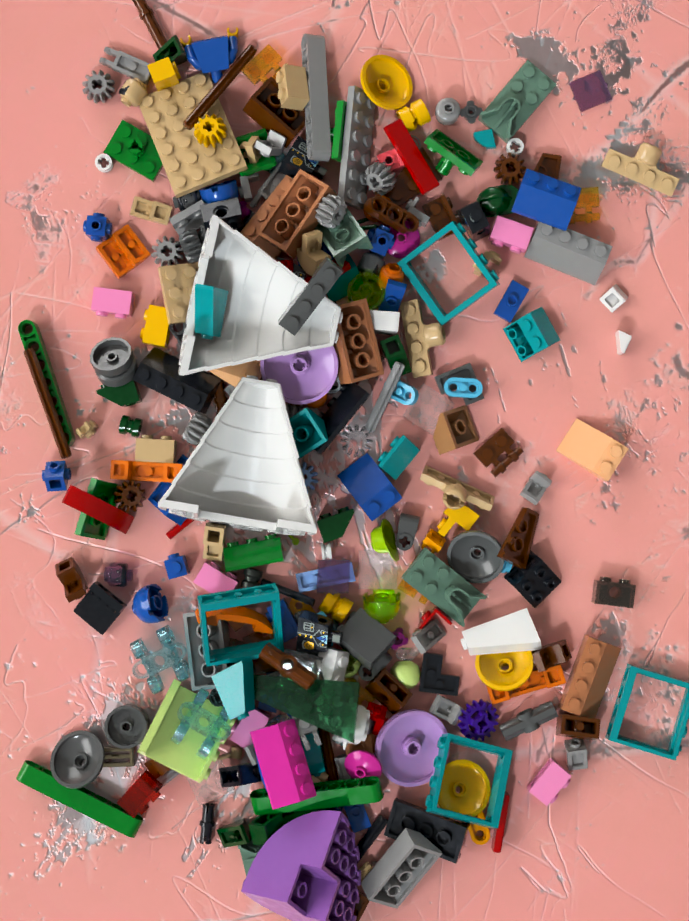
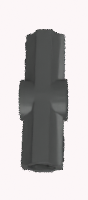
[499,701,558,741]

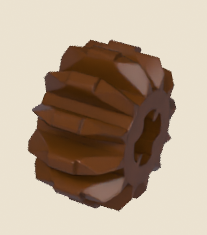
[493,153,526,186]
[113,480,146,513]

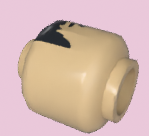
[119,78,148,107]

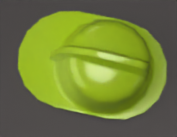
[371,519,399,561]

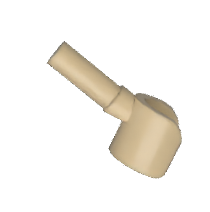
[217,746,243,761]

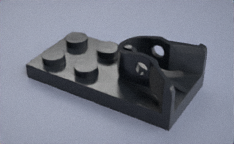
[384,798,470,864]

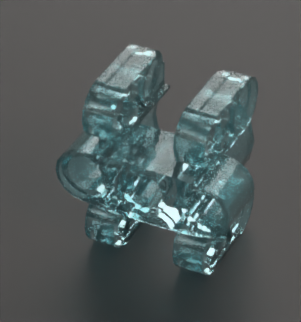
[130,625,190,694]
[170,688,231,759]

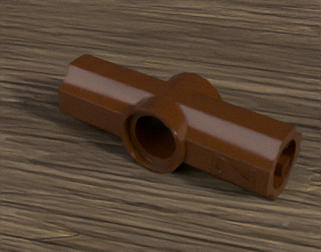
[259,642,317,690]

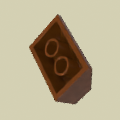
[243,77,305,148]

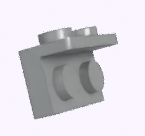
[169,200,204,235]

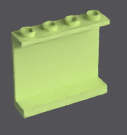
[137,679,237,783]

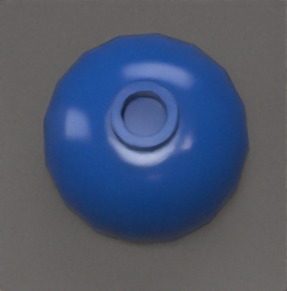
[199,180,239,204]
[132,584,168,623]

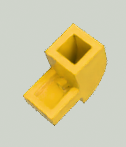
[437,506,479,537]

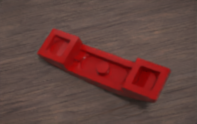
[62,485,134,534]

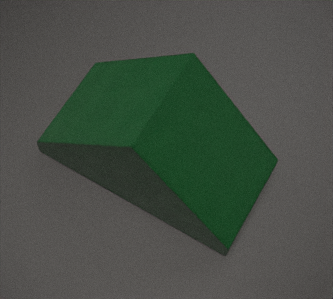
[153,35,187,66]
[217,818,251,848]

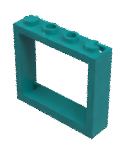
[397,221,500,326]
[197,583,284,667]
[605,664,689,760]
[425,733,513,829]

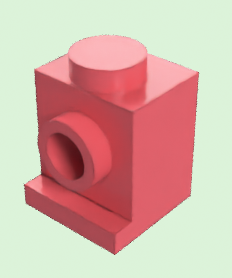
[374,148,405,172]

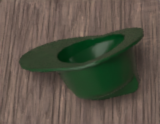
[477,185,518,217]

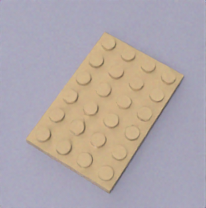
[139,72,248,198]

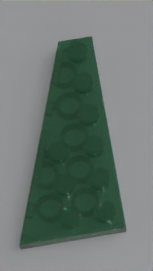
[254,675,360,743]

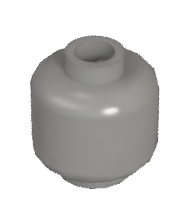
[435,98,460,125]

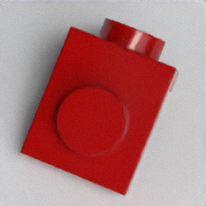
[367,702,388,735]

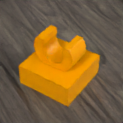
[421,528,447,554]

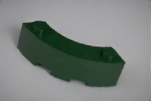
[248,808,330,846]

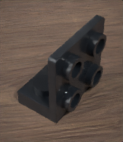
[504,550,561,608]
[74,581,127,635]

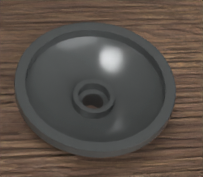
[447,530,505,583]
[50,730,105,789]

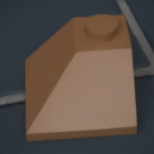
[433,405,479,455]

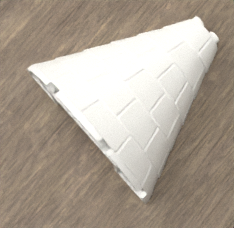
[178,215,343,376]
[158,375,317,536]

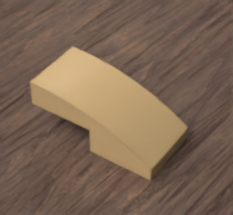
[129,196,172,225]

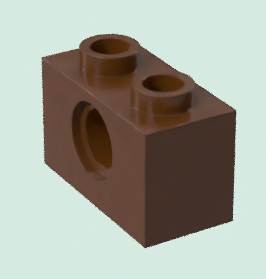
[365,668,413,714]
[555,714,601,740]

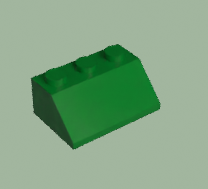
[223,534,285,572]

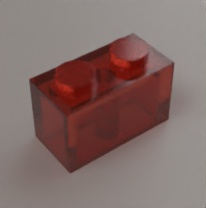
[117,770,163,818]

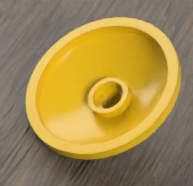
[360,55,413,110]
[475,651,534,691]
[438,759,490,817]

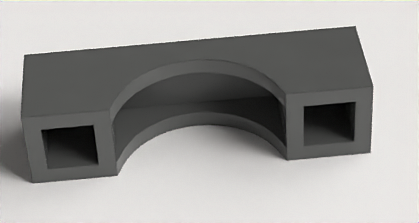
[278,257,343,336]

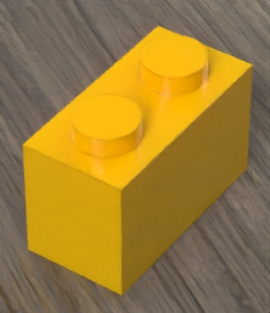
[147,57,181,92]
[140,304,170,348]

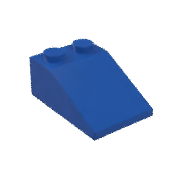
[337,453,402,521]

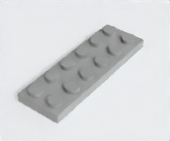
[338,86,376,210]

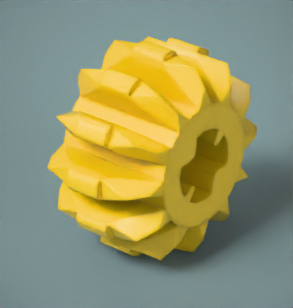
[194,114,227,148]

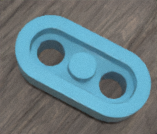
[444,377,483,398]
[383,380,419,405]

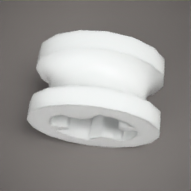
[506,138,524,157]
[95,154,114,173]
[321,542,332,560]

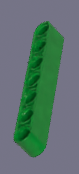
[18,320,75,447]
[16,760,143,838]
[250,776,384,815]

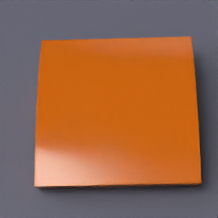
[96,224,151,279]

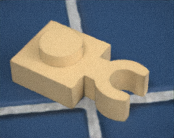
[76,420,99,439]

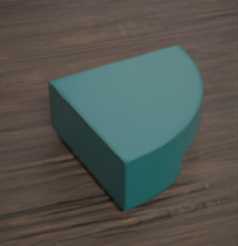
[473,129,496,149]

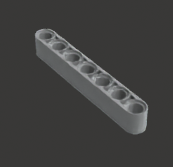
[301,34,331,162]

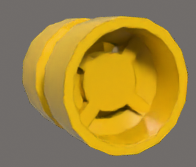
[396,99,431,132]
[318,588,354,623]

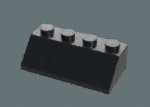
[132,347,222,414]
[314,383,370,455]

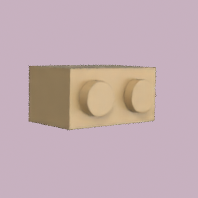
[276,64,310,111]
[135,435,177,463]

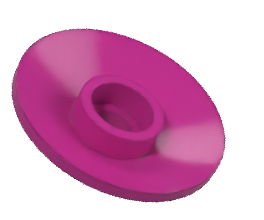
[387,221,420,258]
[344,750,382,778]

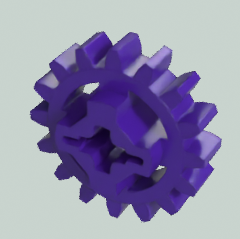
[458,699,499,741]

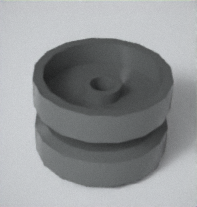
[90,337,138,387]
[104,704,150,749]

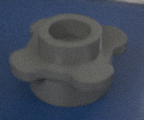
[460,101,482,124]

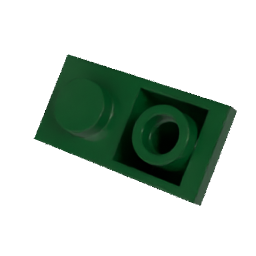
[380,334,412,376]
[96,380,142,407]
[317,506,354,543]

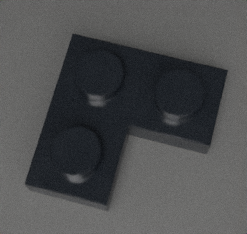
[419,652,460,696]

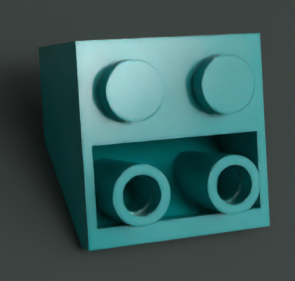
[503,307,560,362]
[378,435,420,480]

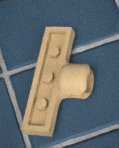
[601,142,680,196]
[400,299,446,378]
[420,465,495,511]

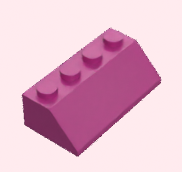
[250,719,317,810]

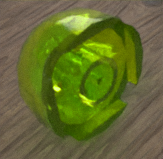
[347,272,386,310]
[362,589,401,623]

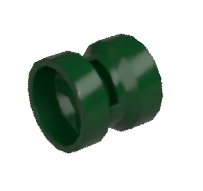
[119,415,143,438]

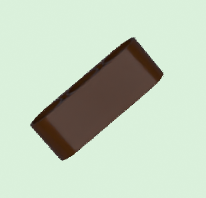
[364,195,419,234]

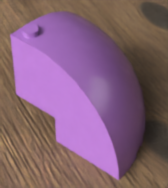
[241,810,361,921]

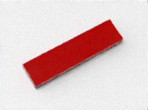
[383,118,440,195]

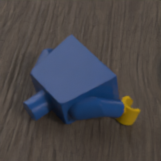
[180,27,238,83]

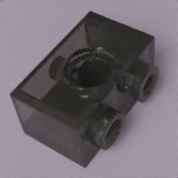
[592,577,636,608]

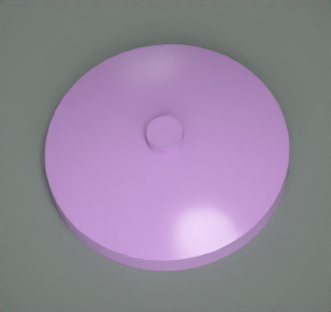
[260,346,339,405]
[375,709,450,787]

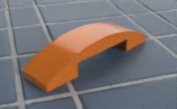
[110,460,184,483]
[195,606,273,634]
[486,664,566,705]

